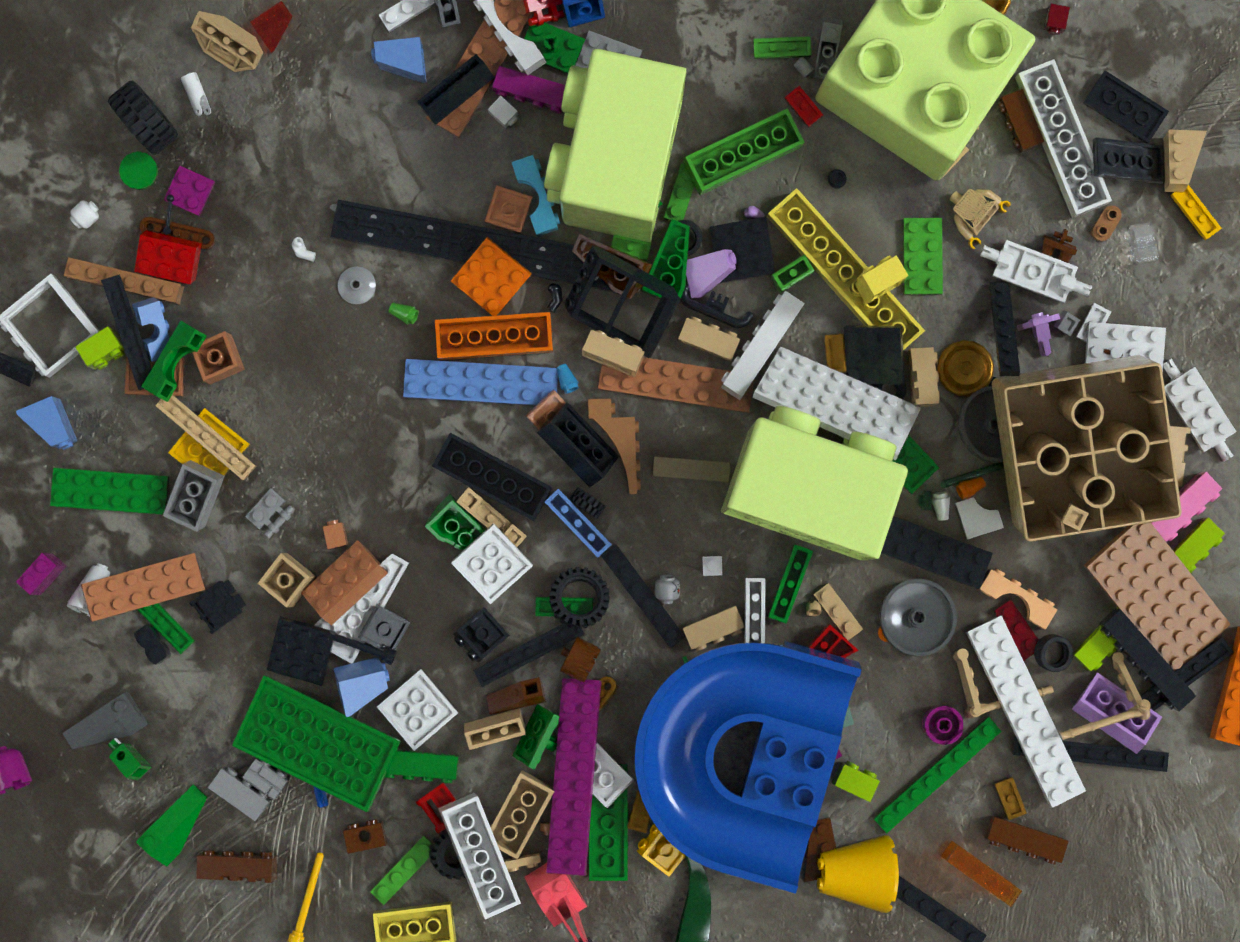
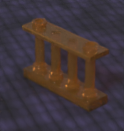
[941,841,1022,907]

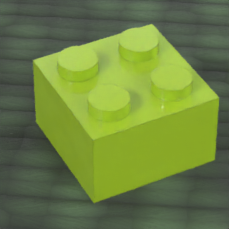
[75,326,125,370]
[832,760,880,802]

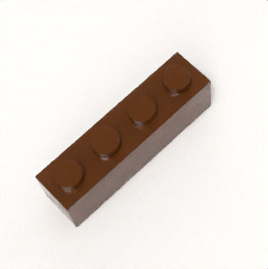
[985,816,1069,865]

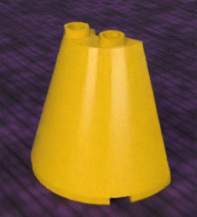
[817,835,899,913]

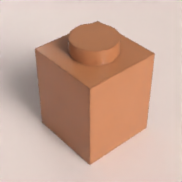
[323,520,348,549]

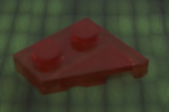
[250,1,293,53]

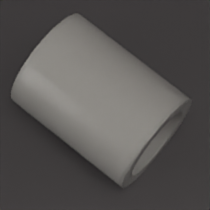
[794,57,815,78]

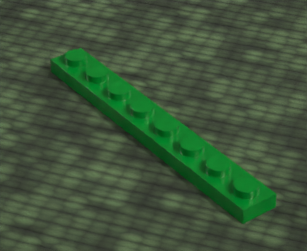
[873,717,1002,834]

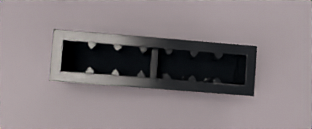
[417,54,495,125]

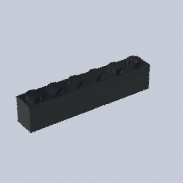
[1099,608,1196,712]

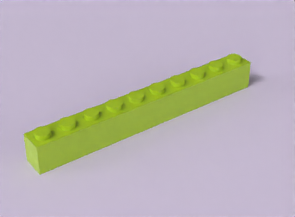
[1073,517,1225,671]

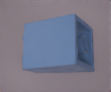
[371,37,427,83]
[16,396,77,450]
[333,657,390,717]

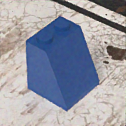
[562,0,605,27]

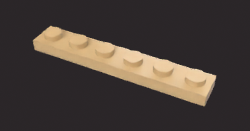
[155,394,256,481]

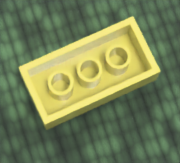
[855,255,909,305]
[373,901,456,942]

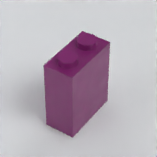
[16,553,67,595]

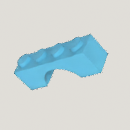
[511,155,560,237]

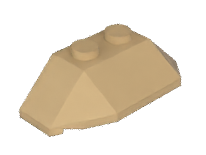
[191,11,263,72]

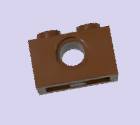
[343,819,387,854]

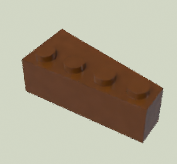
[196,850,277,883]

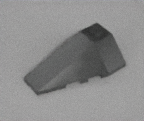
[63,692,148,749]

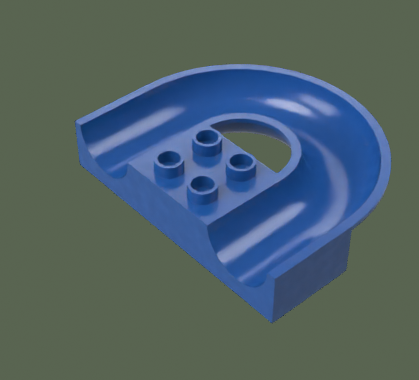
[635,641,862,894]

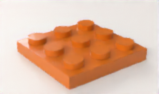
[451,237,532,316]

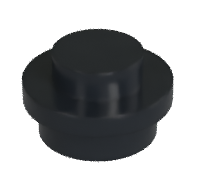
[827,169,847,189]

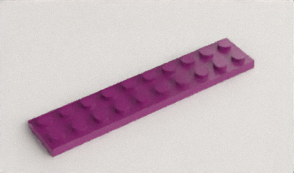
[546,678,601,876]

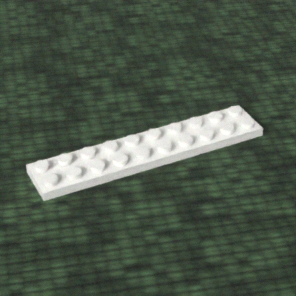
[966,615,1086,808]

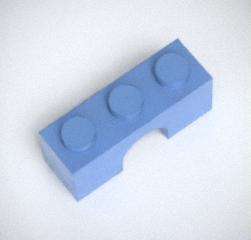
[132,297,170,362]

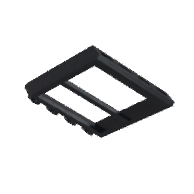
[564,245,680,358]

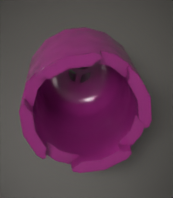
[0,746,33,795]

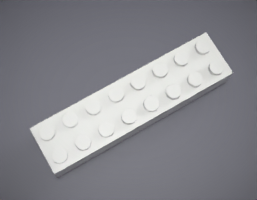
[1015,59,1112,218]

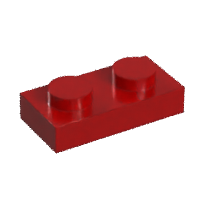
[784,85,823,128]

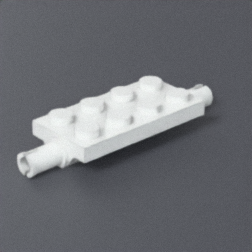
[980,240,1092,303]
[1163,358,1236,462]

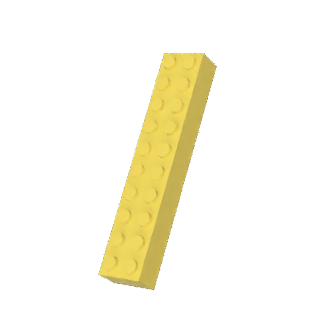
[767,188,925,350]

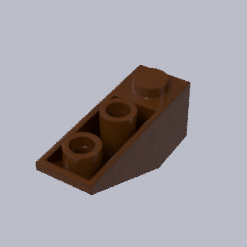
[486,677,546,715]

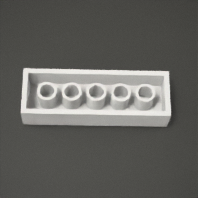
[438,793,521,919]

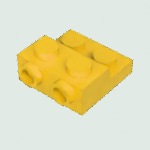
[637,824,685,877]

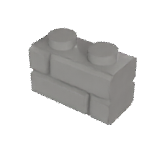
[243,758,289,800]

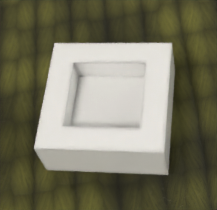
[702,556,722,576]

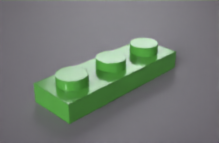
[753,36,812,59]
[664,164,695,221]

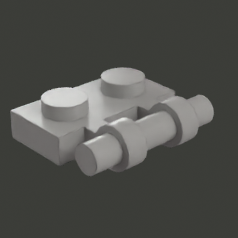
[245,488,295,538]

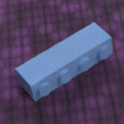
[545,489,612,558]

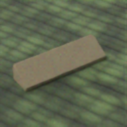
[652,456,731,482]

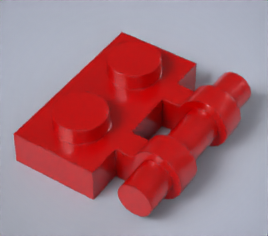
[523,0,564,26]

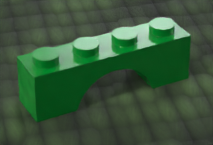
[141,321,207,402]

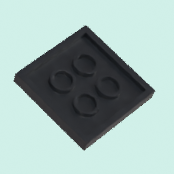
[710,216,775,284]
[844,325,905,384]
[267,616,336,686]

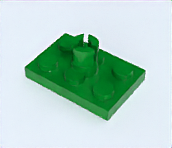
[524,23,585,74]
[512,704,560,769]

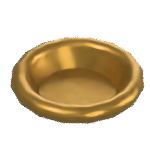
[937,340,994,397]

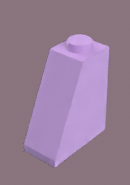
[686,249,736,299]

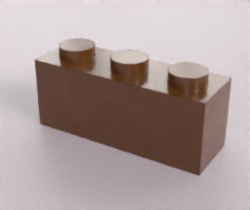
[998,89,1044,153]

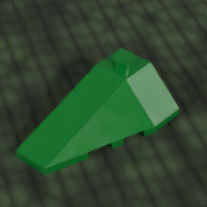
[642,219,690,299]
[424,494,485,550]

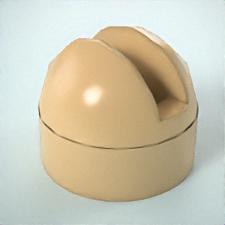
[806,600,821,616]

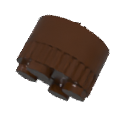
[560,637,601,682]

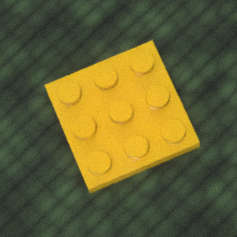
[168,408,250,476]

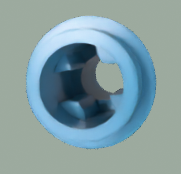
[556,364,579,394]

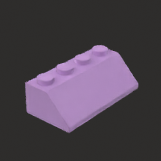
[1072,672,1162,754]

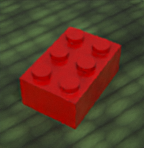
[134,230,202,284]

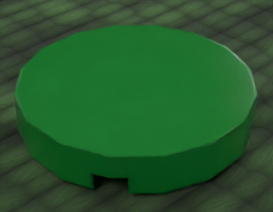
[119,151,158,190]

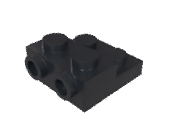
[453,607,510,663]

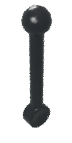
[163,195,174,235]

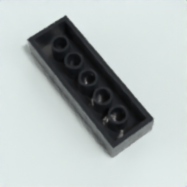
[432,433,553,522]
[881,516,993,589]

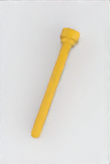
[288,852,324,942]

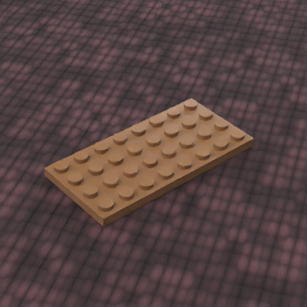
[1084,522,1230,671]

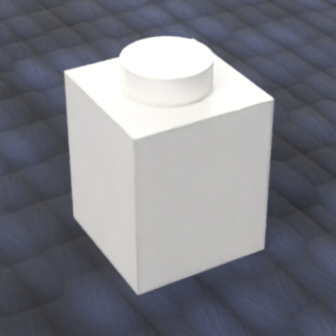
[488,96,518,128]

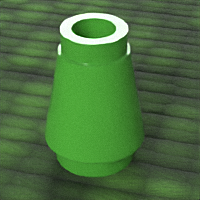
[389,303,419,324]

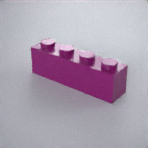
[492,66,565,114]

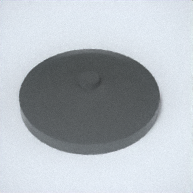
[958,386,1003,463]
[879,579,957,656]

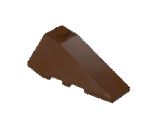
[572,233,653,299]

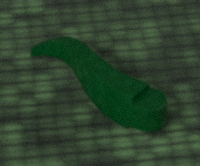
[675,855,711,942]

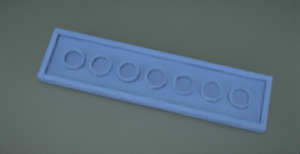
[403,359,558,405]

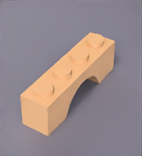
[978,568,1057,630]

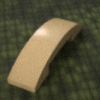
[456,487,526,547]

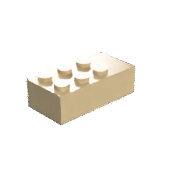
[491,770,554,860]

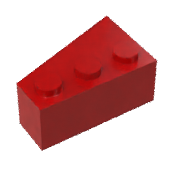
[807,624,859,658]

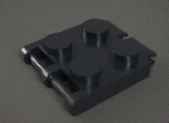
[189,580,246,634]

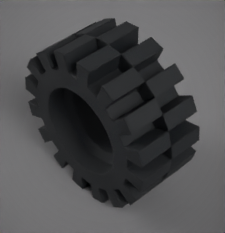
[569,487,606,519]

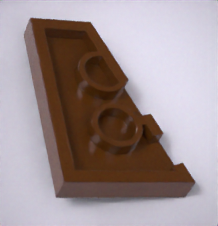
[804,817,837,883]

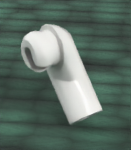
[292,237,316,262]

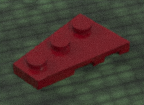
[994,599,1039,661]

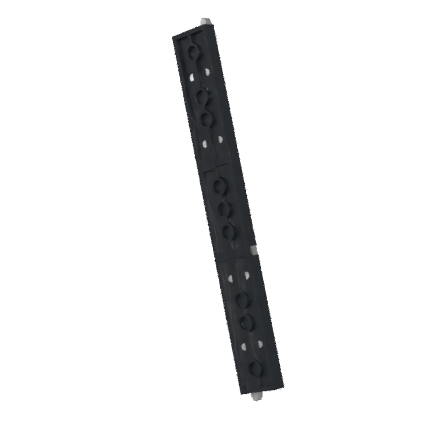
[330,199,640,293]

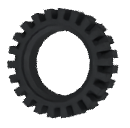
[549,567,610,629]

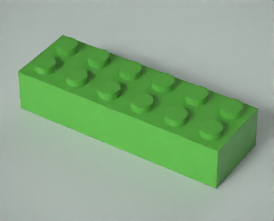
[683,108,805,196]

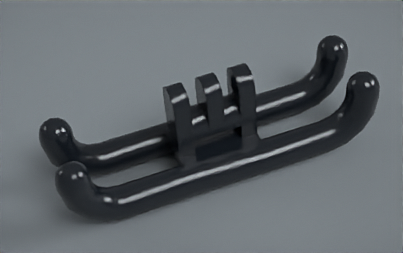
[680,285,753,328]

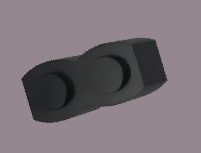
[134,625,171,665]

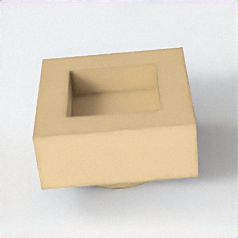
[1061,504,1089,531]

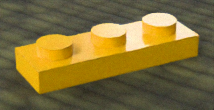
[1170,185,1222,240]

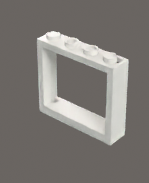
[0,274,100,378]

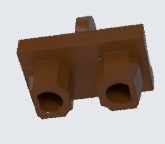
[1041,229,1077,263]

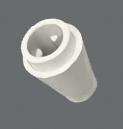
[931,492,950,521]

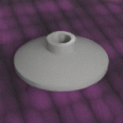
[338,266,376,305]

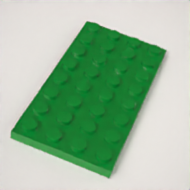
[232,675,401,812]

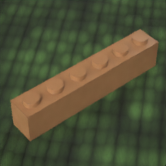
[64,257,184,305]

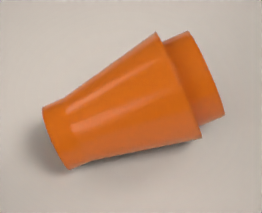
[956,476,986,500]

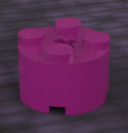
[922,705,963,745]

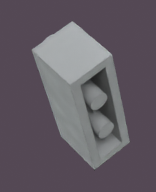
[208,767,271,821]

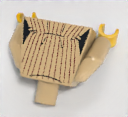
[950,189,1011,249]

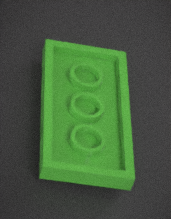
[903,218,943,295]

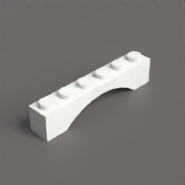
[473,0,546,76]

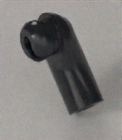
[547,283,564,313]

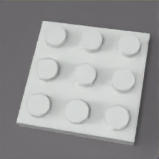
[451,523,533,604]
[377,669,458,751]

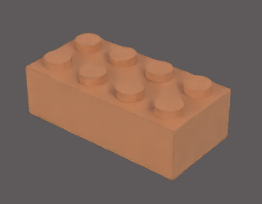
[301,540,388,626]

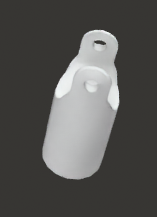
[181,72,211,116]

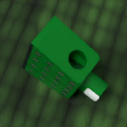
[108,738,152,780]

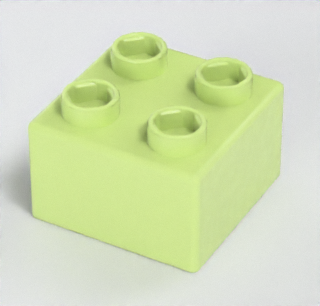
[815,0,1035,181]
[544,49,687,242]
[721,405,908,561]

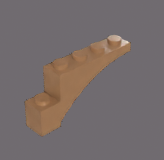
[588,399,641,495]

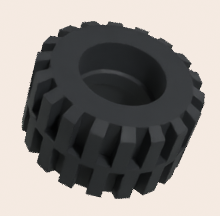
[429,829,466,880]

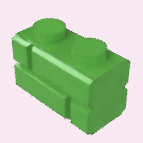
[771,255,814,293]

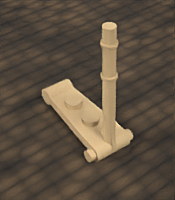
[952,649,1054,719]
[1060,652,1150,740]

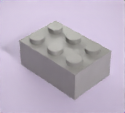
[163,460,225,532]

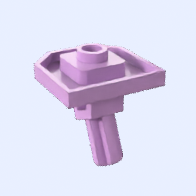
[1017,312,1060,356]

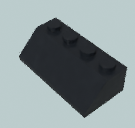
[537,402,619,488]

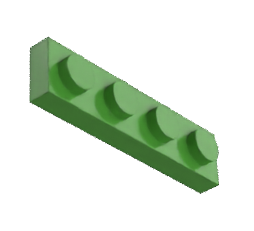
[370,835,433,905]

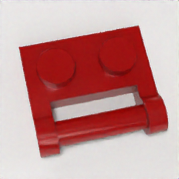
[416,782,456,833]

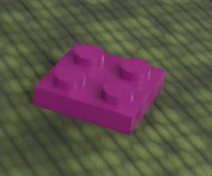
[164,165,215,217]

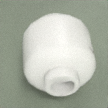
[70,200,99,229]

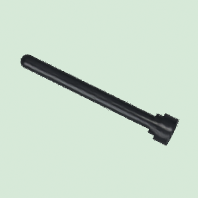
[334,634,397,665]

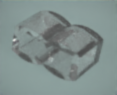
[1124,222,1159,265]

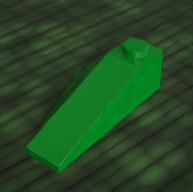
[136,784,208,867]

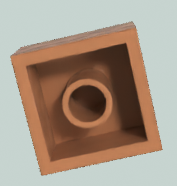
[192,331,245,385]

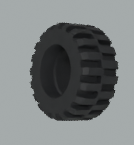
[108,81,178,155]

